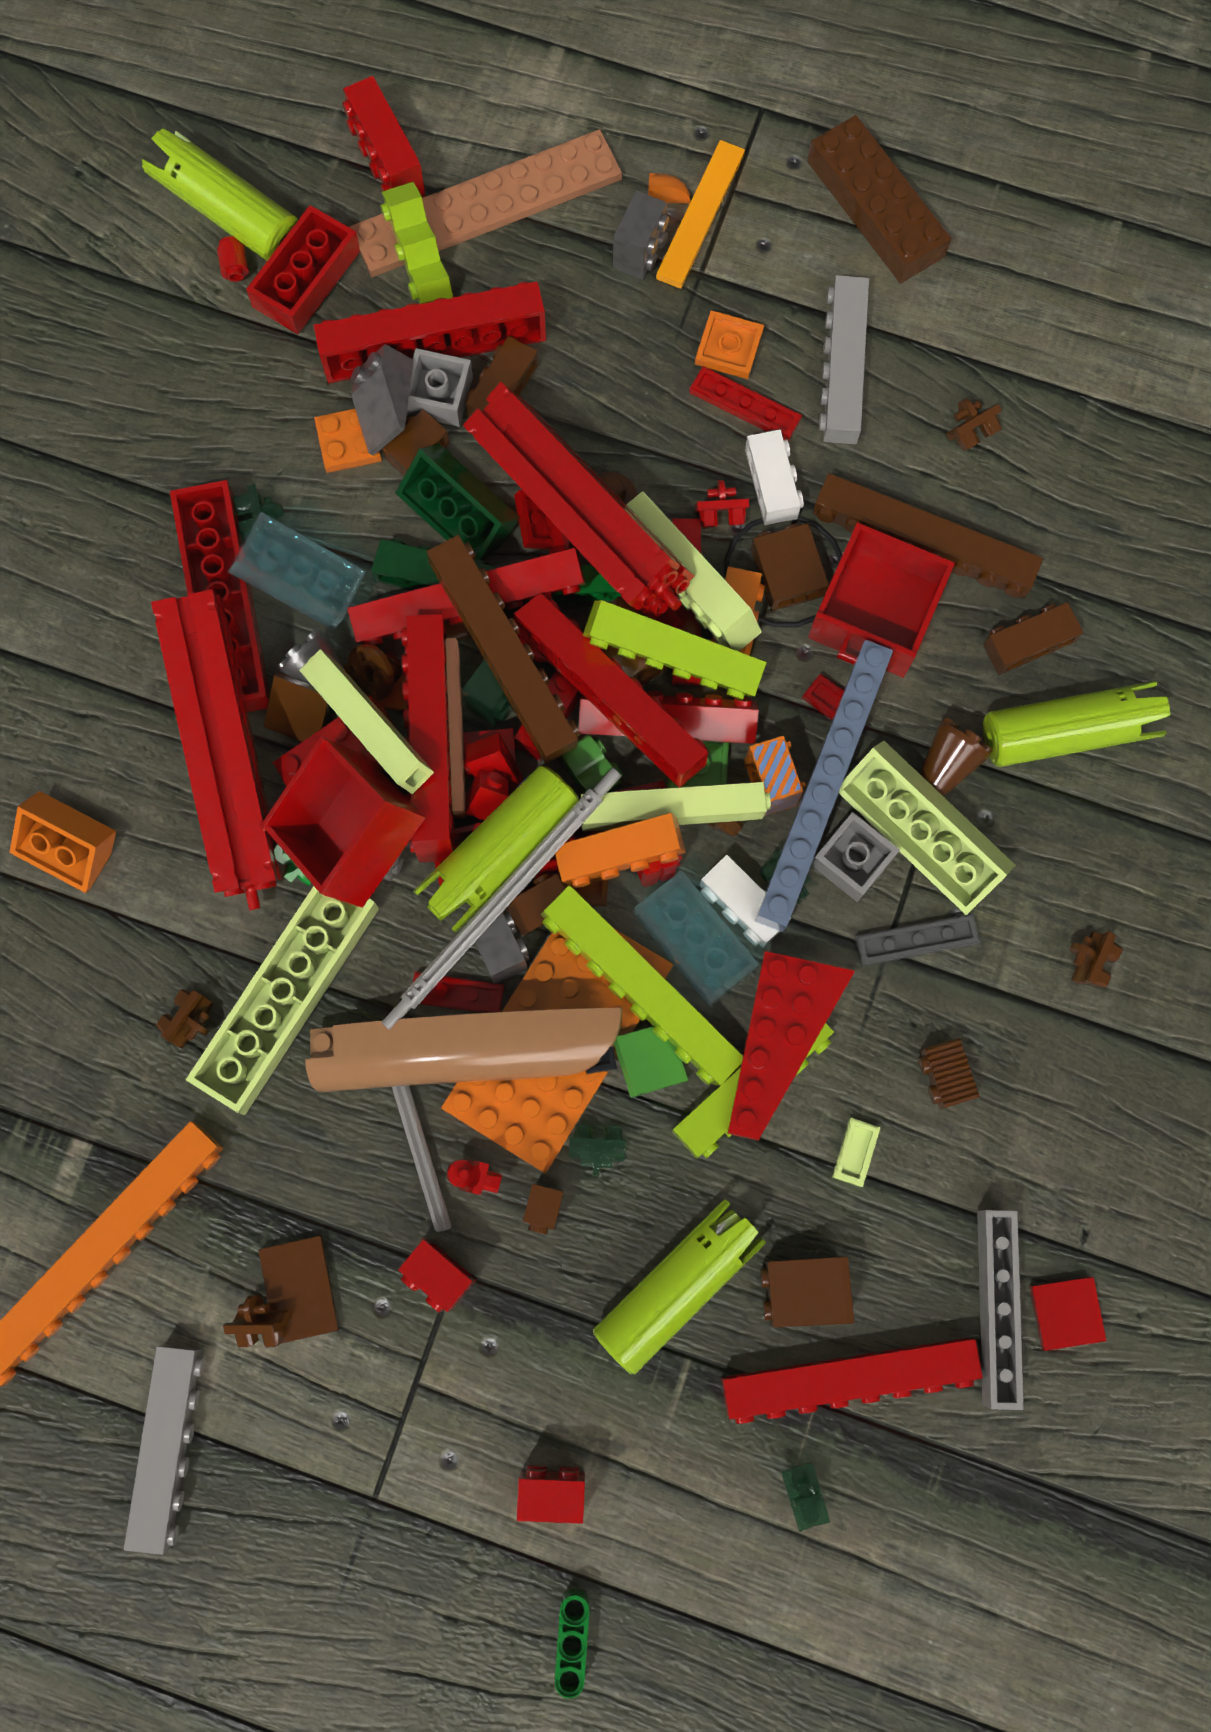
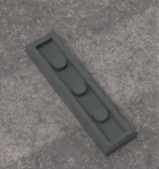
[855,914,980,967]

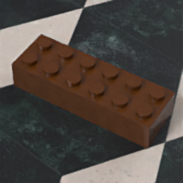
[807,115,952,284]

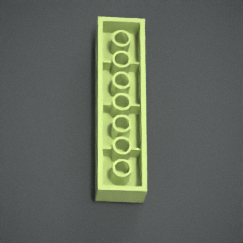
[186,886,379,1115]

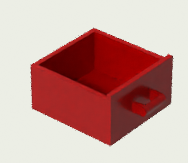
[808,522,955,678]
[260,736,426,908]

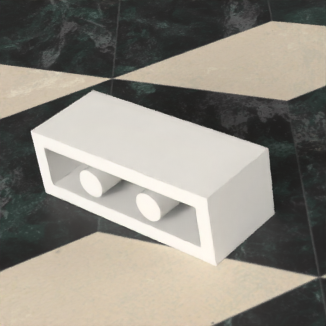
[745,430,804,525]
[699,855,791,948]

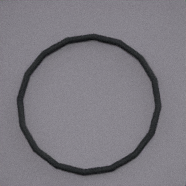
[724,515,842,628]

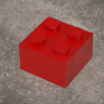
[398,1239,477,1313]
[517,1465,585,1524]

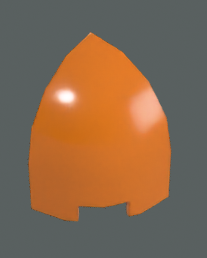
[648,173,691,204]

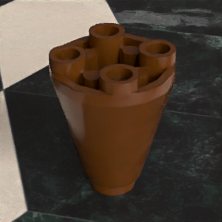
[920,717,993,797]

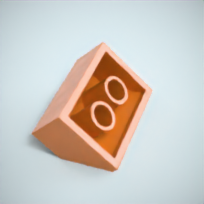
[9,791,116,893]

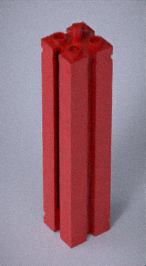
[463,382,695,620]
[151,589,284,911]

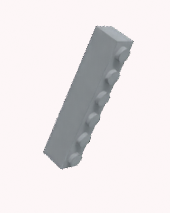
[819,275,869,444]
[977,1210,1024,1410]
[124,1344,205,1555]

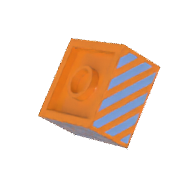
[744,736,806,816]

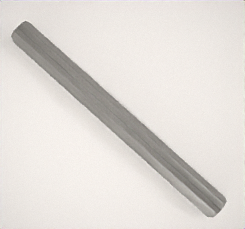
[392,1086,451,1232]

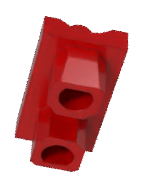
[695,480,749,528]
[447,1160,502,1195]

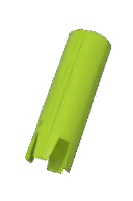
[142,128,298,261]
[983,681,1170,767]
[413,766,579,933]
[593,1199,766,1374]

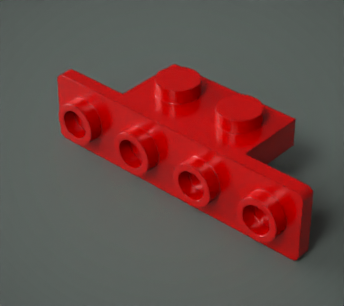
[514,490,570,554]

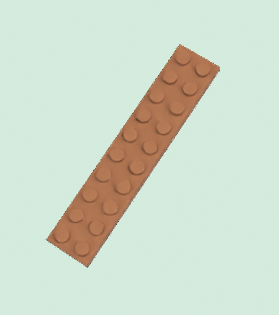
[349,129,622,278]

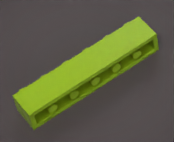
[583,600,767,700]
[672,1023,834,1159]

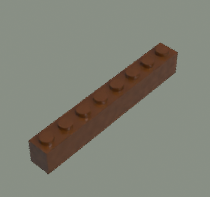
[812,473,1043,599]
[427,535,580,764]

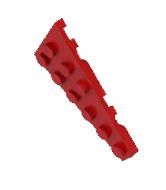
[727,951,855,1141]

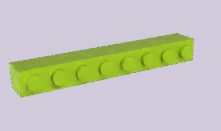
[540,885,743,1086]

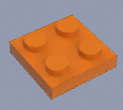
[695,310,764,379]
[314,409,382,473]

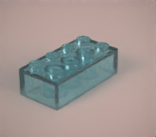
[228,512,366,630]
[633,870,759,1007]

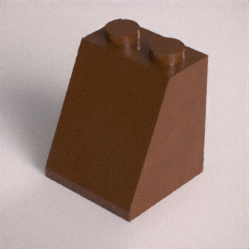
[760,1256,854,1327]

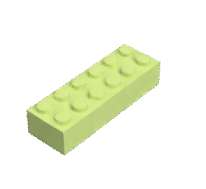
[627,491,762,652]
[839,741,1016,915]

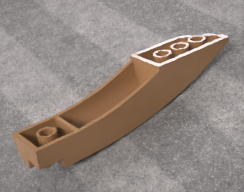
[305,1007,622,1092]

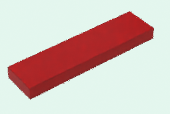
[689,366,802,442]

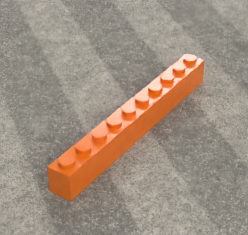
[0,1121,223,1387]

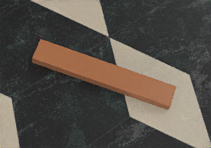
[445,638,467,819]

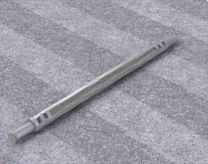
[381,768,621,1030]

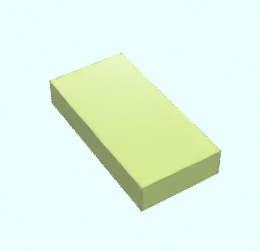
[832,1118,880,1187]

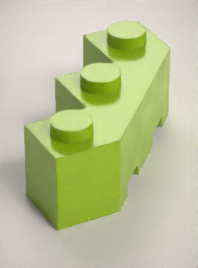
[380,182,453,304]

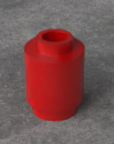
[217,236,249,282]

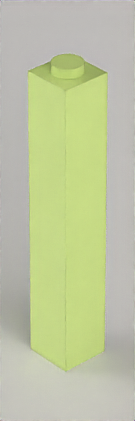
[299,649,434,794]
[580,782,771,832]

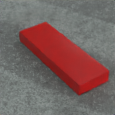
[413,972,505,1013]

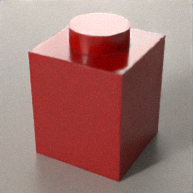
[466,769,509,820]

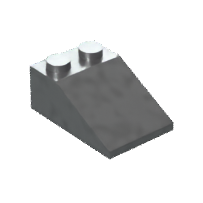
[351,344,414,456]

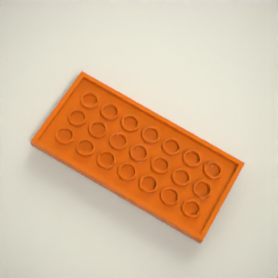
[441,929,674,1174]

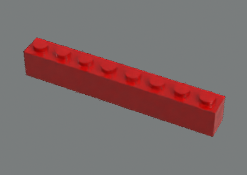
[347,548,586,646]
[514,593,708,788]
[721,1337,983,1424]

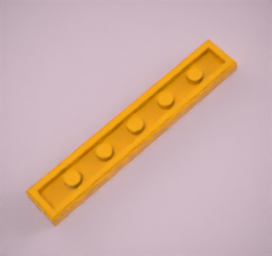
[656,140,745,289]

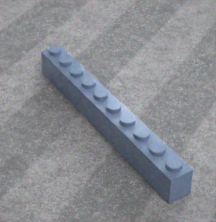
[754,640,893,932]

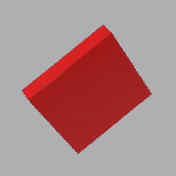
[1029,1277,1107,1351]

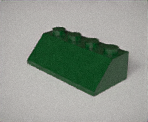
[395,444,520,561]

